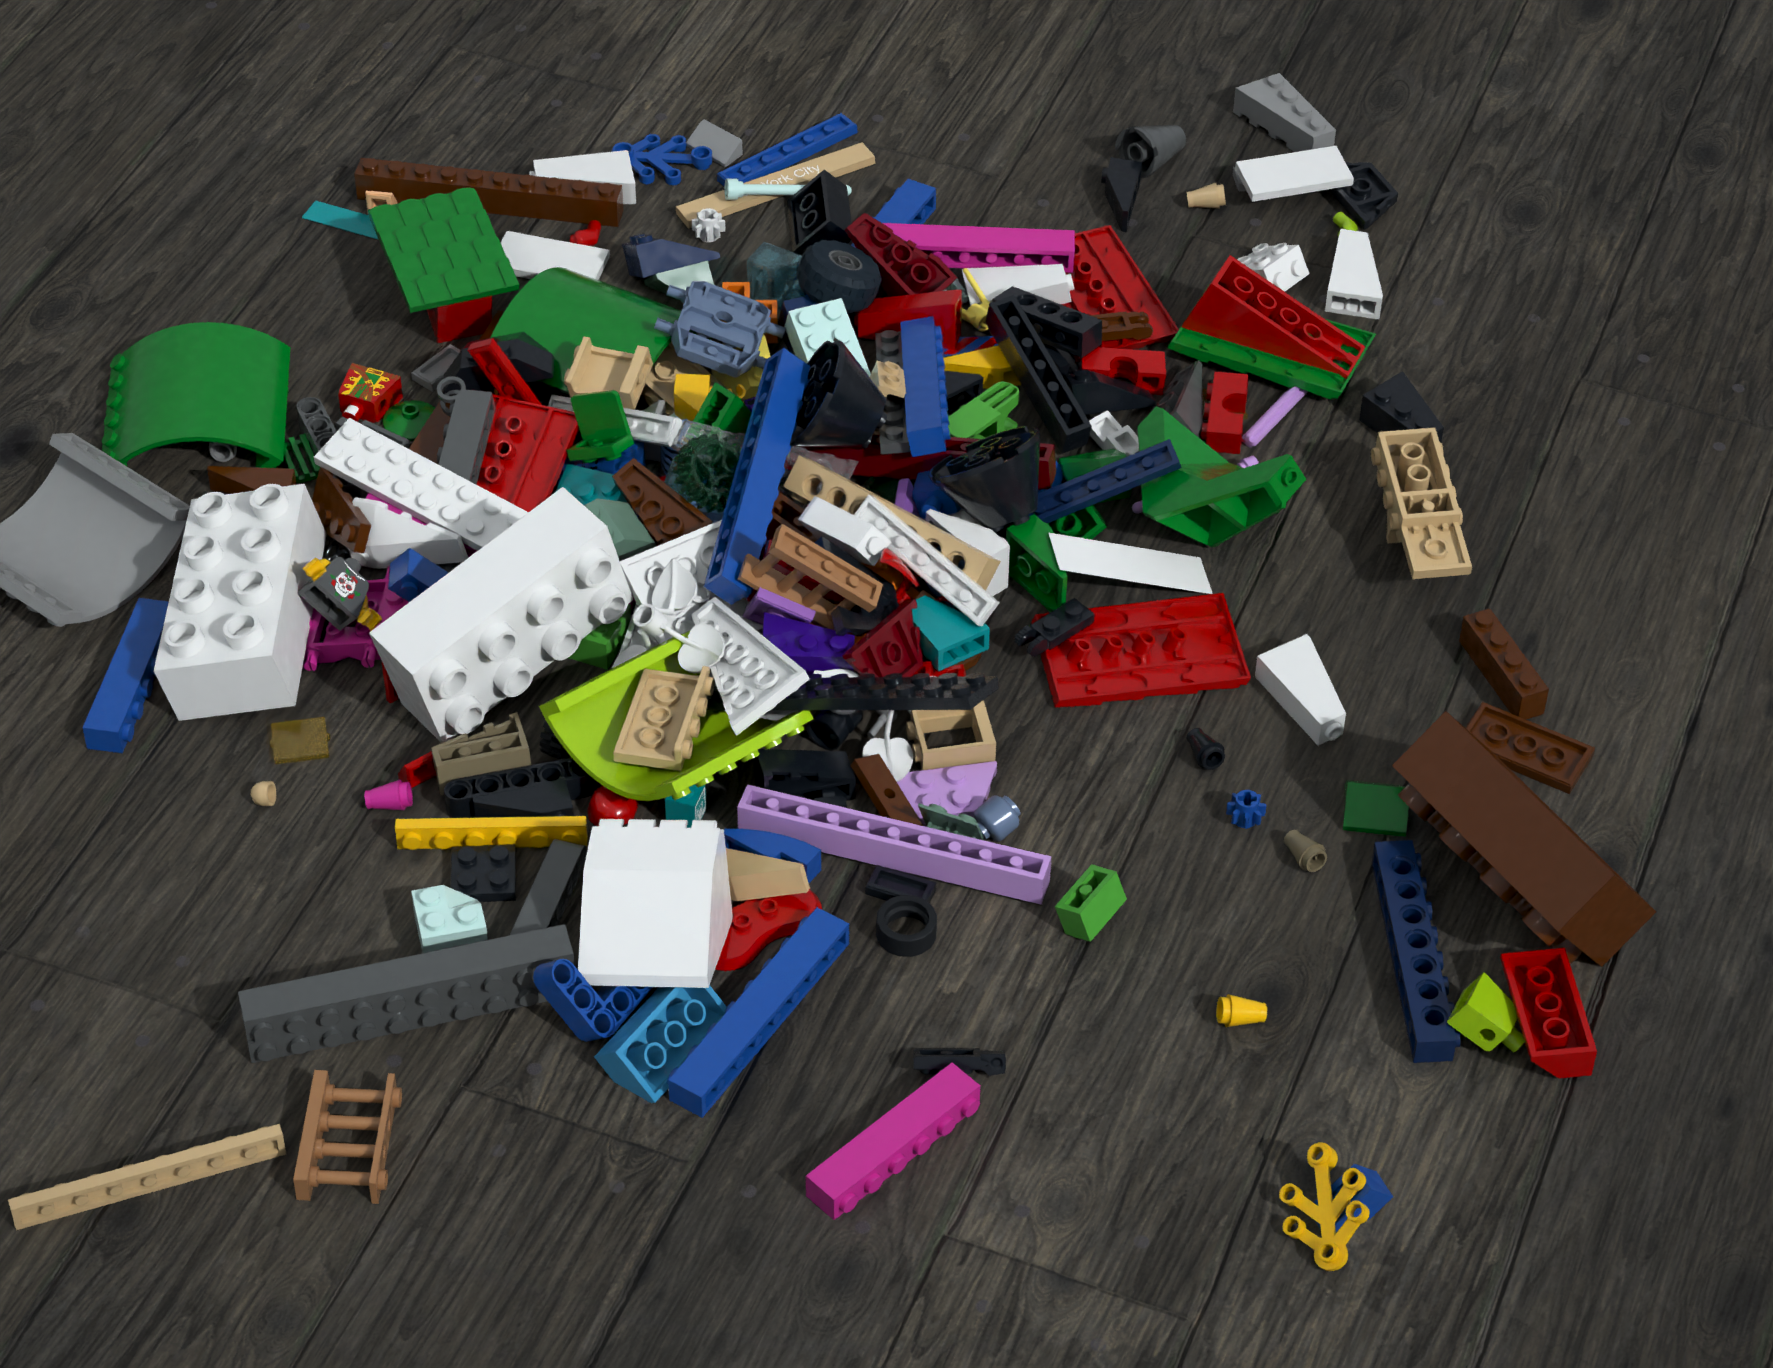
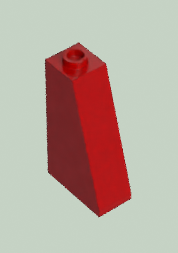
[854,289,962,350]

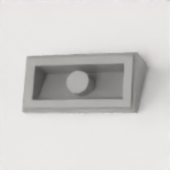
[686,119,743,167]

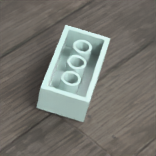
[785,298,871,377]

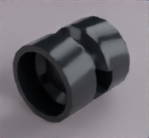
[806,710,863,751]

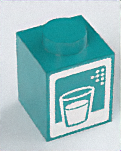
[665,784,706,828]

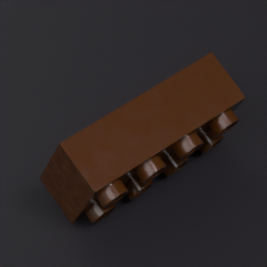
[1392,711,1657,967]

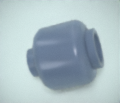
[974,795,1021,842]

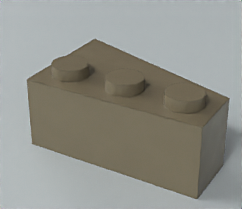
[431,712,531,795]

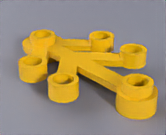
[1279,1142,1370,1271]

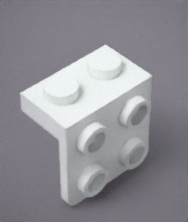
[1237,243,1309,292]

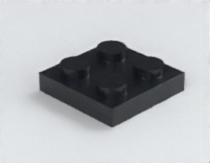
[451,844,516,902]

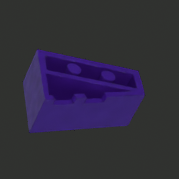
[763,612,855,675]

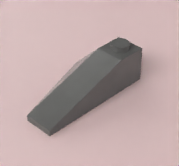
[1135,360,1203,437]

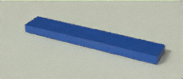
[717,113,857,186]

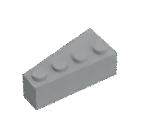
[1233,73,1336,152]

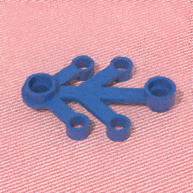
[611,134,713,185]

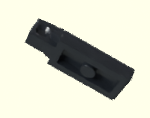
[913,1048,1006,1076]

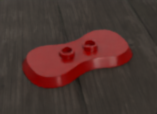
[715,889,823,971]

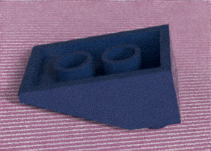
[622,233,720,278]

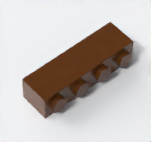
[1459,608,1549,719]

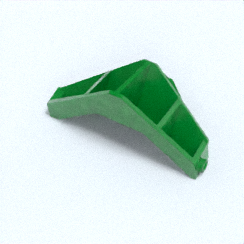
[1138,406,1306,547]

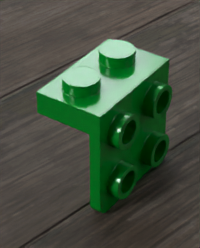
[567,390,634,463]

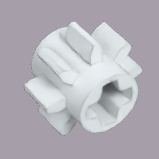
[692,208,725,242]

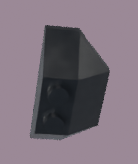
[442,332,554,394]

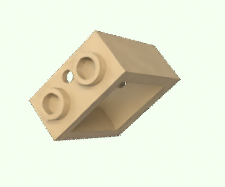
[906,700,996,770]

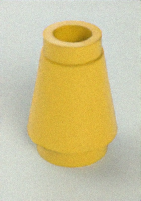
[1216,994,1267,1027]

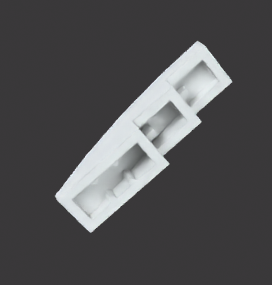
[1089,410,1139,456]

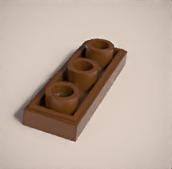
[850,754,924,826]

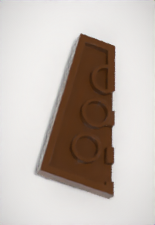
[312,467,371,553]

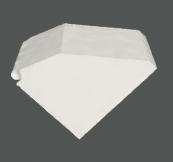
[578,819,733,988]

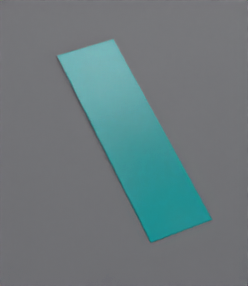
[302,201,379,240]

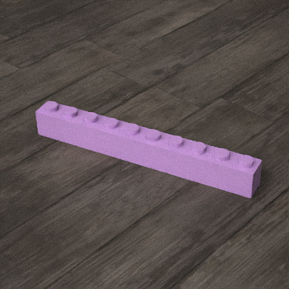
[737,784,1051,905]

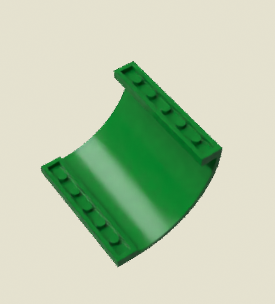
[490,267,712,395]
[101,322,291,468]

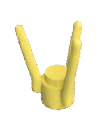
[962,268,990,332]

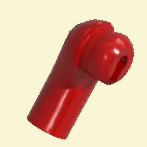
[569,220,601,246]

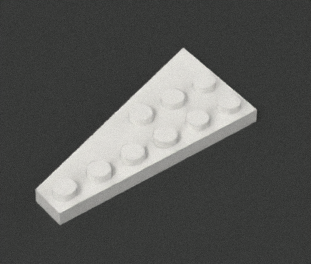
[691,597,810,736]

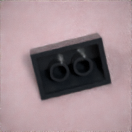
[787,170,852,255]

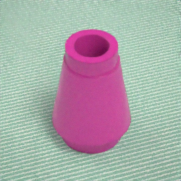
[364,780,413,810]

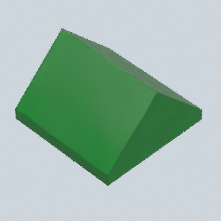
[1343,780,1409,837]

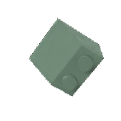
[584,498,656,561]

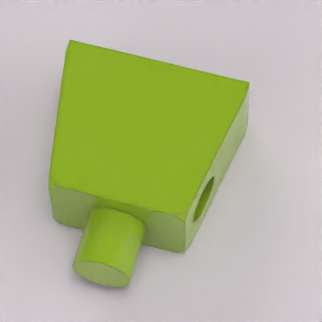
[1447,972,1525,1053]

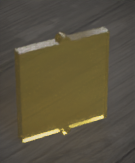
[270,717,330,764]

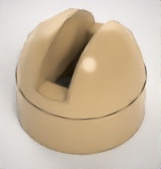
[251,781,276,806]

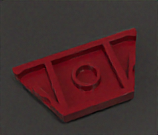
[842,599,923,677]

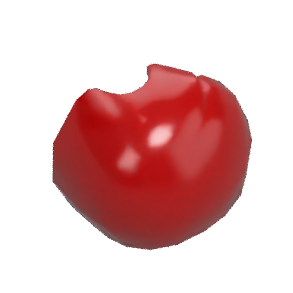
[587,785,638,826]

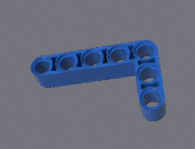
[533,959,653,1042]

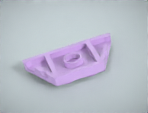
[897,761,997,826]

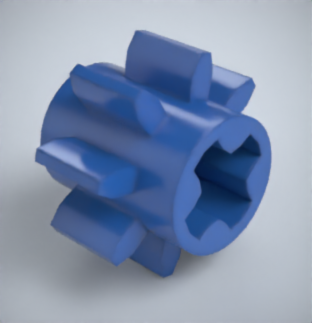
[1226,790,1266,829]

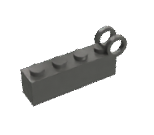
[437,376,496,485]

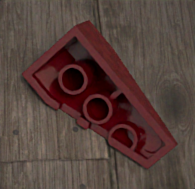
[845,213,957,297]

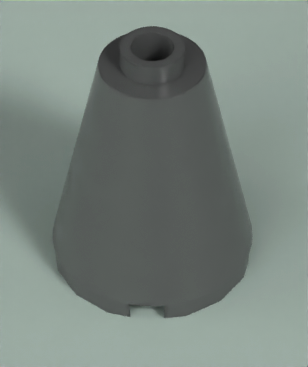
[1115,125,1186,178]

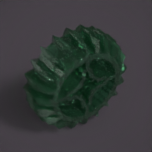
[672,433,740,513]

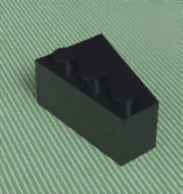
[1359,371,1444,443]

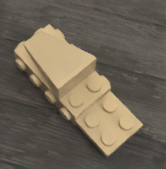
[1371,427,1472,579]

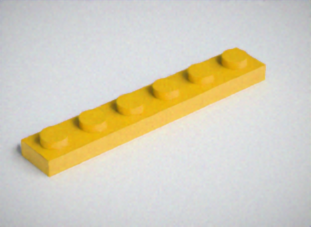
[395,816,588,850]

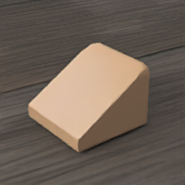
[365,190,397,212]

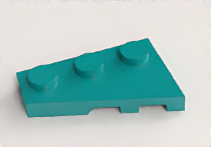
[555,464,627,505]

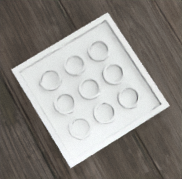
[620,520,763,644]

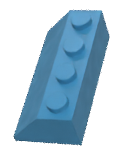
[594,985,727,1103]

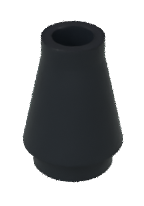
[1186,728,1225,770]

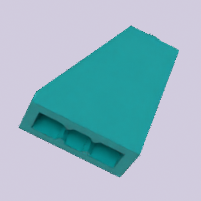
[912,595,990,672]

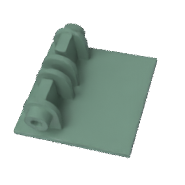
[918,803,985,841]

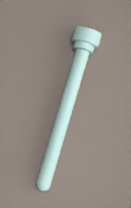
[724,178,852,200]

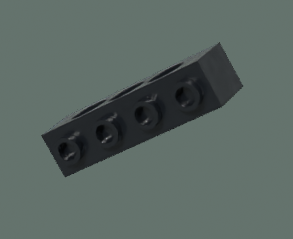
[992,286,1102,358]

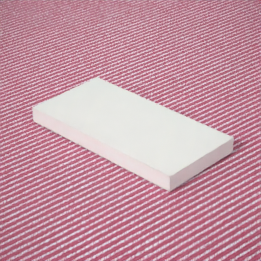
[1235,146,1354,202]
[501,231,610,280]

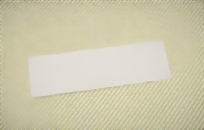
[1048,533,1213,594]

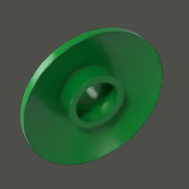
[383,400,435,441]

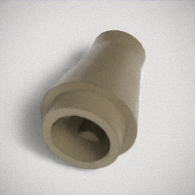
[1284,830,1327,872]

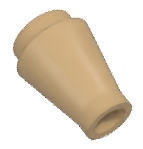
[1187,182,1226,209]

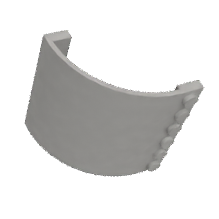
[0,433,190,627]

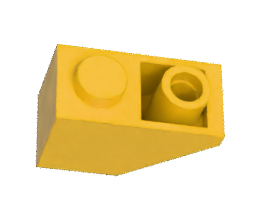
[674,374,713,426]

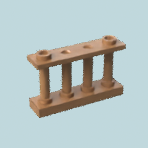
[738,524,883,630]
[293,1070,402,1204]

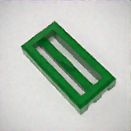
[283,434,320,484]

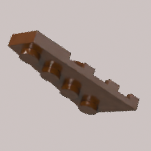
[612,458,713,546]

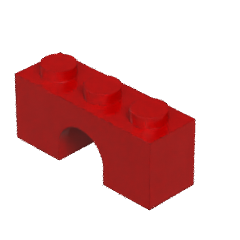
[1078,347,1166,395]
[1201,372,1248,454]

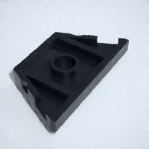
[1328,162,1398,230]

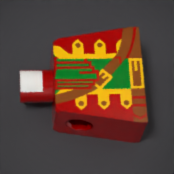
[338,363,403,423]

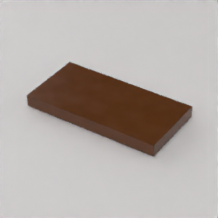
[1465,702,1595,794]

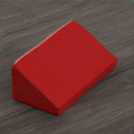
[398,751,435,788]

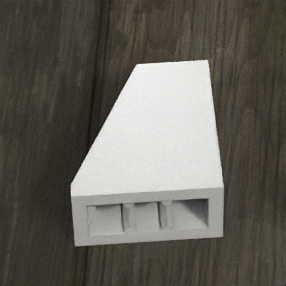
[798,496,891,566]

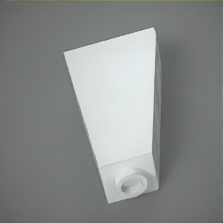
[529,150,636,205]
[1325,229,1383,319]
[962,264,1074,306]
[1255,634,1346,745]

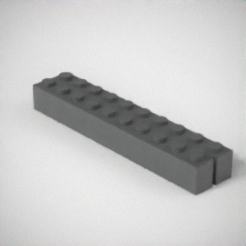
[238,924,575,1063]

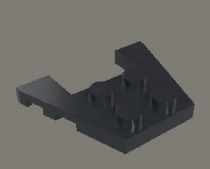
[814,536,899,637]

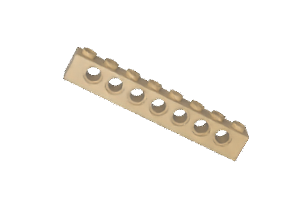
[783,455,1001,591]

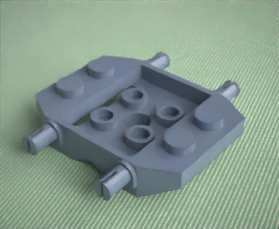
[654,281,786,378]

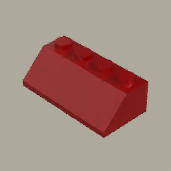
[1500,948,1597,1078]

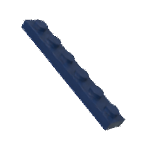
[1029,439,1182,523]

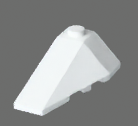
[348,497,468,569]

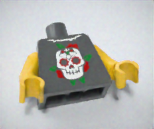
[298,557,382,631]

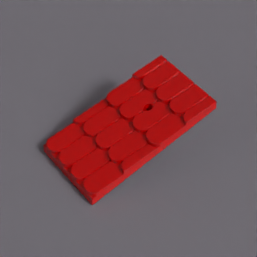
[1061,225,1179,362]
[475,390,579,512]
[1031,593,1251,707]

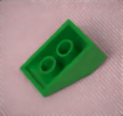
[1006,514,1067,612]

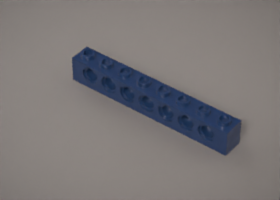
[1371,840,1461,1063]

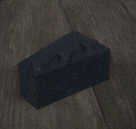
[755,749,856,801]

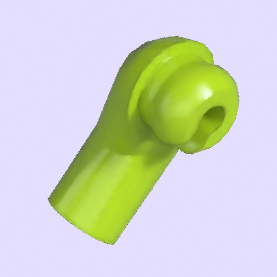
[1333,212,1358,237]

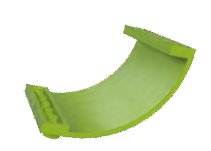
[539,631,813,801]

